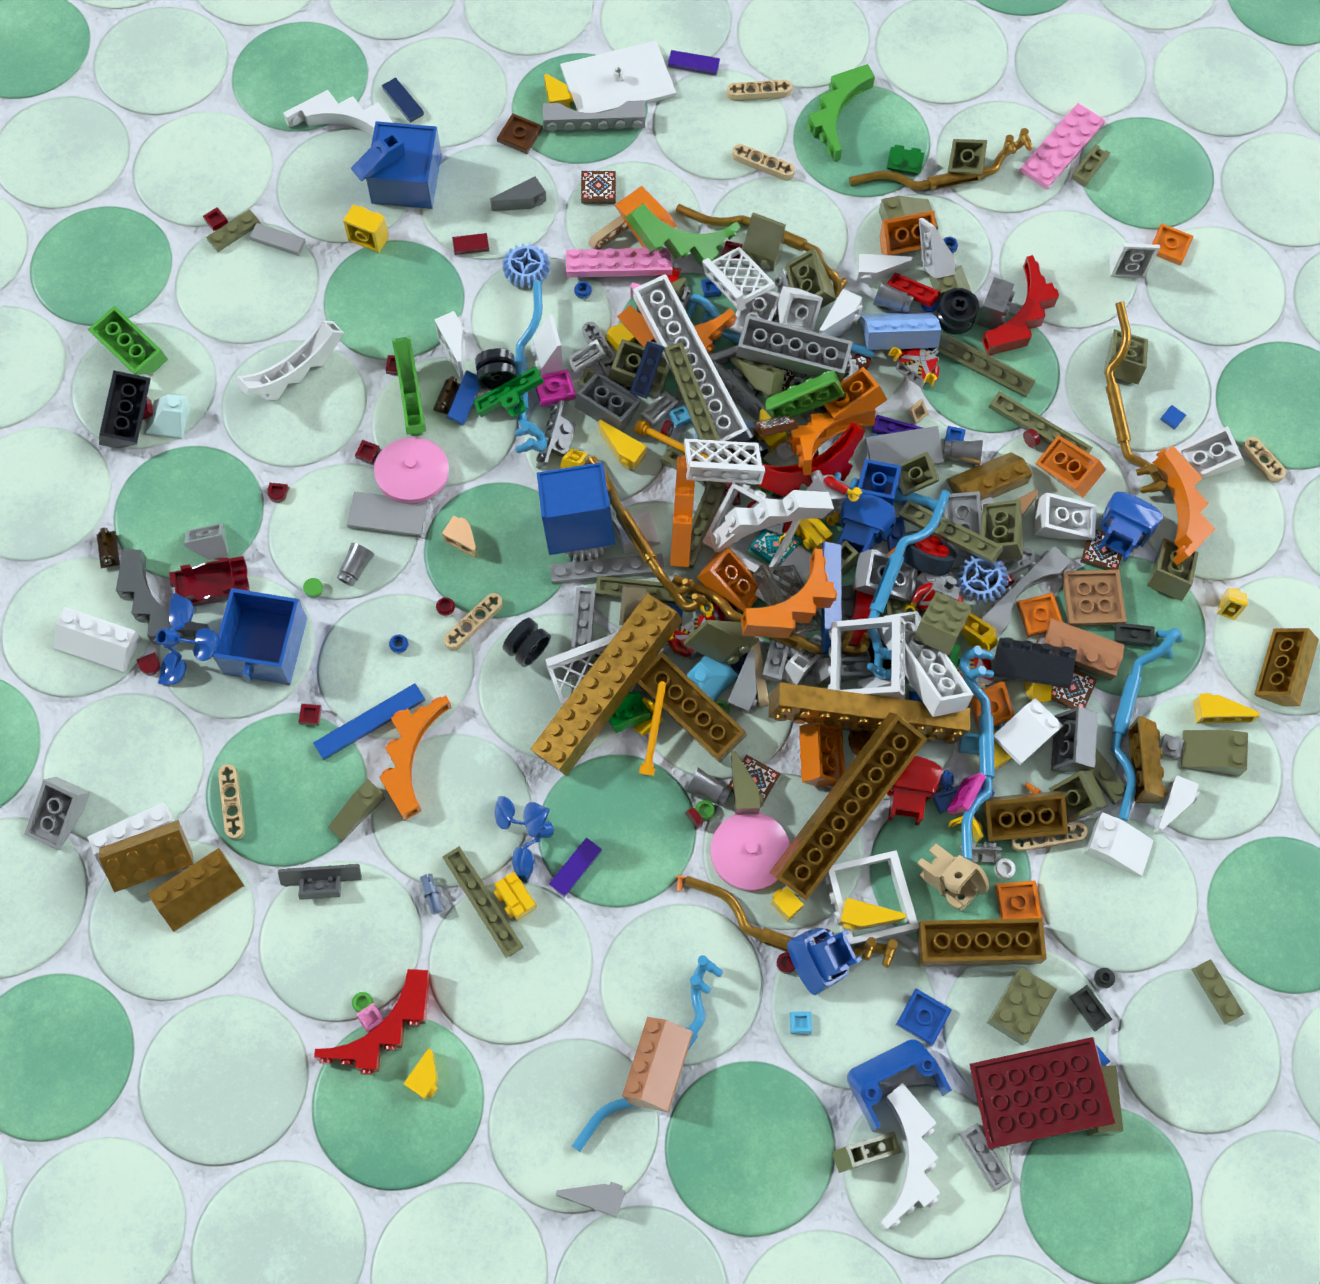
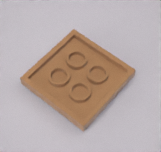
[1062,570,1127,626]

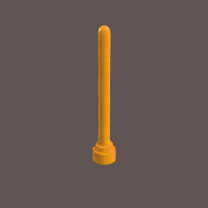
[634,419,711,462]
[639,681,666,776]

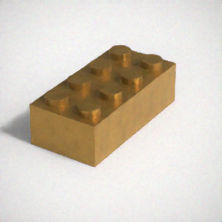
[99,820,194,893]

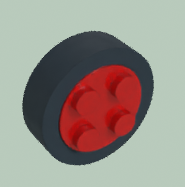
[902,531,957,576]

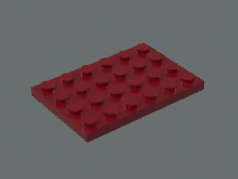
[969,1037,1116,1149]

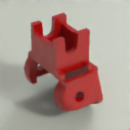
[887,756,943,826]

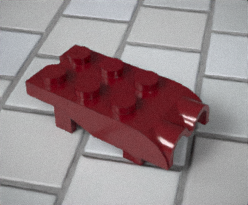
[169,556,250,606]

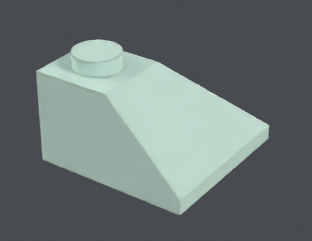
[145,394,190,439]

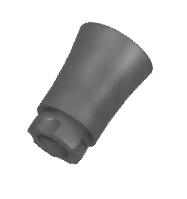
[873,281,914,313]
[943,440,983,466]
[337,542,375,586]
[686,767,732,806]

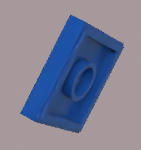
[896,988,952,1046]

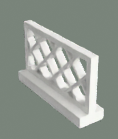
[702,247,775,311]
[684,439,765,484]
[544,633,617,704]

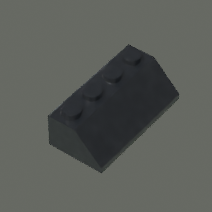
[99,370,151,448]
[992,637,1077,688]

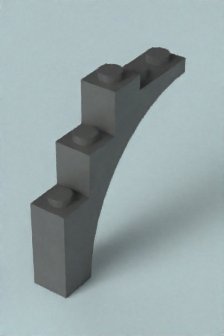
[116,549,210,645]

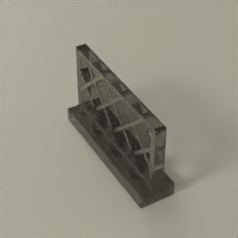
[753,564,821,638]

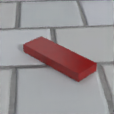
[886,273,940,307]

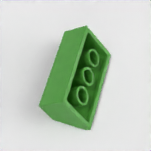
[87,306,168,375]
[766,370,845,418]

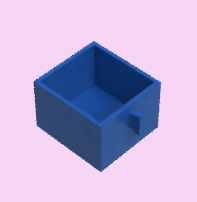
[366,121,441,209]
[536,462,616,555]
[212,588,307,685]

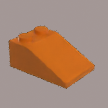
[614,186,677,248]
[823,367,887,420]
[1035,435,1106,498]
[697,547,762,612]

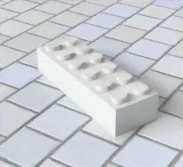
[878,611,974,717]

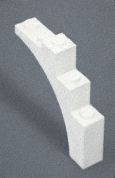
[234,320,344,400]
[710,490,834,552]
[878,1083,940,1230]

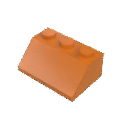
[879,210,936,255]
[799,723,845,786]

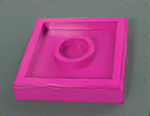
[535,369,576,407]
[947,773,986,815]

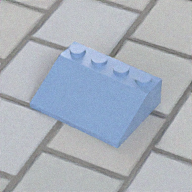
[860,312,941,350]

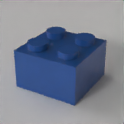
[858,459,902,506]

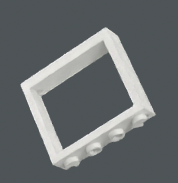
[702,483,802,579]
[828,616,905,698]
[824,850,919,947]

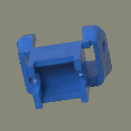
[1099,492,1163,562]
[837,493,896,553]
[787,928,862,995]

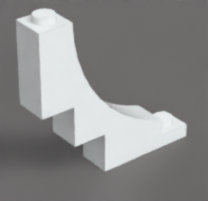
[283,90,393,136]

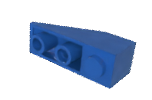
[351,131,405,181]

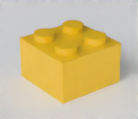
[343,204,389,253]

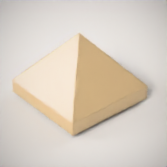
[908,399,928,424]

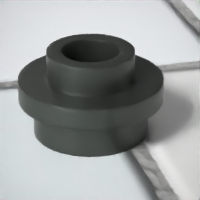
[1094,968,1115,989]

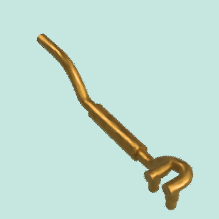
[849,128,1033,190]
[676,204,848,297]
[1105,301,1166,494]
[588,456,708,612]
[672,574,871,656]
[684,875,898,968]

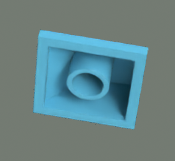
[686,655,739,701]

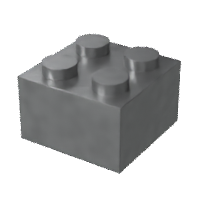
[977,277,1015,330]

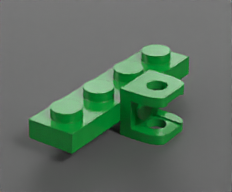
[474,366,544,418]

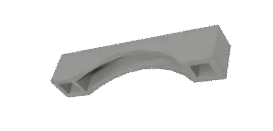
[543,100,646,131]
[979,546,1072,638]

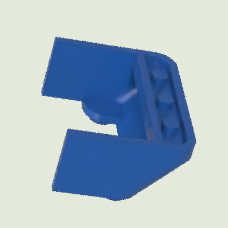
[847,1039,952,1132]

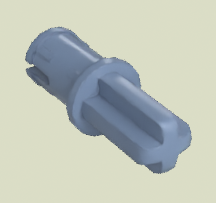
[420,874,443,915]

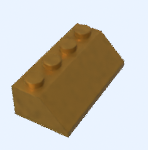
[946,452,1033,501]
[1254,628,1319,706]
[1128,716,1166,803]
[981,791,1068,841]
[148,848,244,932]

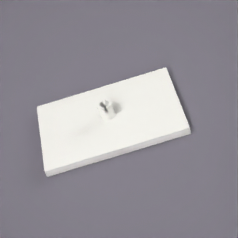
[560,41,676,113]

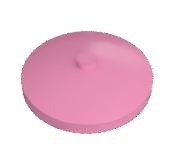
[374,437,449,504]
[710,813,790,892]

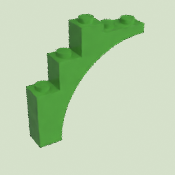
[806,64,875,162]
[625,203,740,266]
[392,336,426,436]

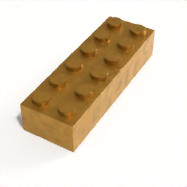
[637,652,747,763]
[917,918,1047,966]

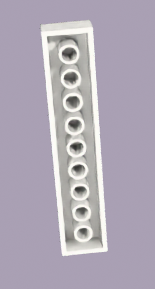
[633,274,748,452]

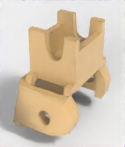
[917,844,989,911]

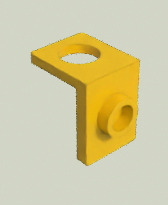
[633,698,663,736]
[947,816,984,843]

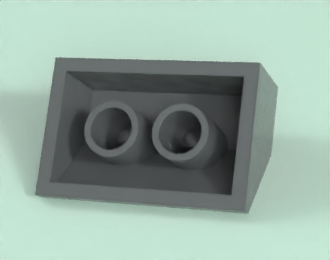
[574,371,642,432]
[1051,706,1098,772]

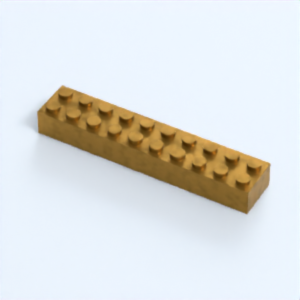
[530,593,683,777]
[768,682,970,744]
[769,712,928,901]

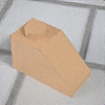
[442,516,477,558]

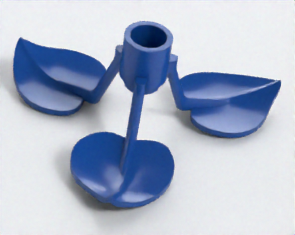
[156,593,219,685]
[495,796,554,883]

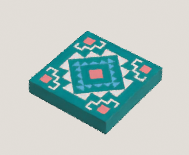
[749,529,802,569]

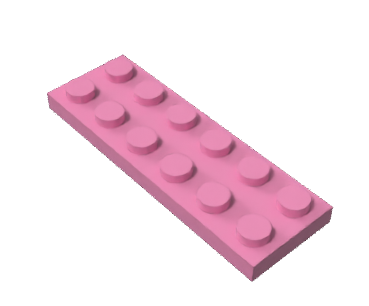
[1019,103,1106,190]
[566,247,672,278]

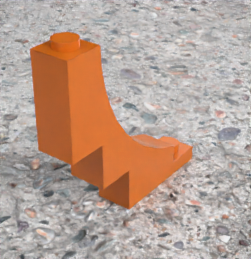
[1152,445,1215,565]

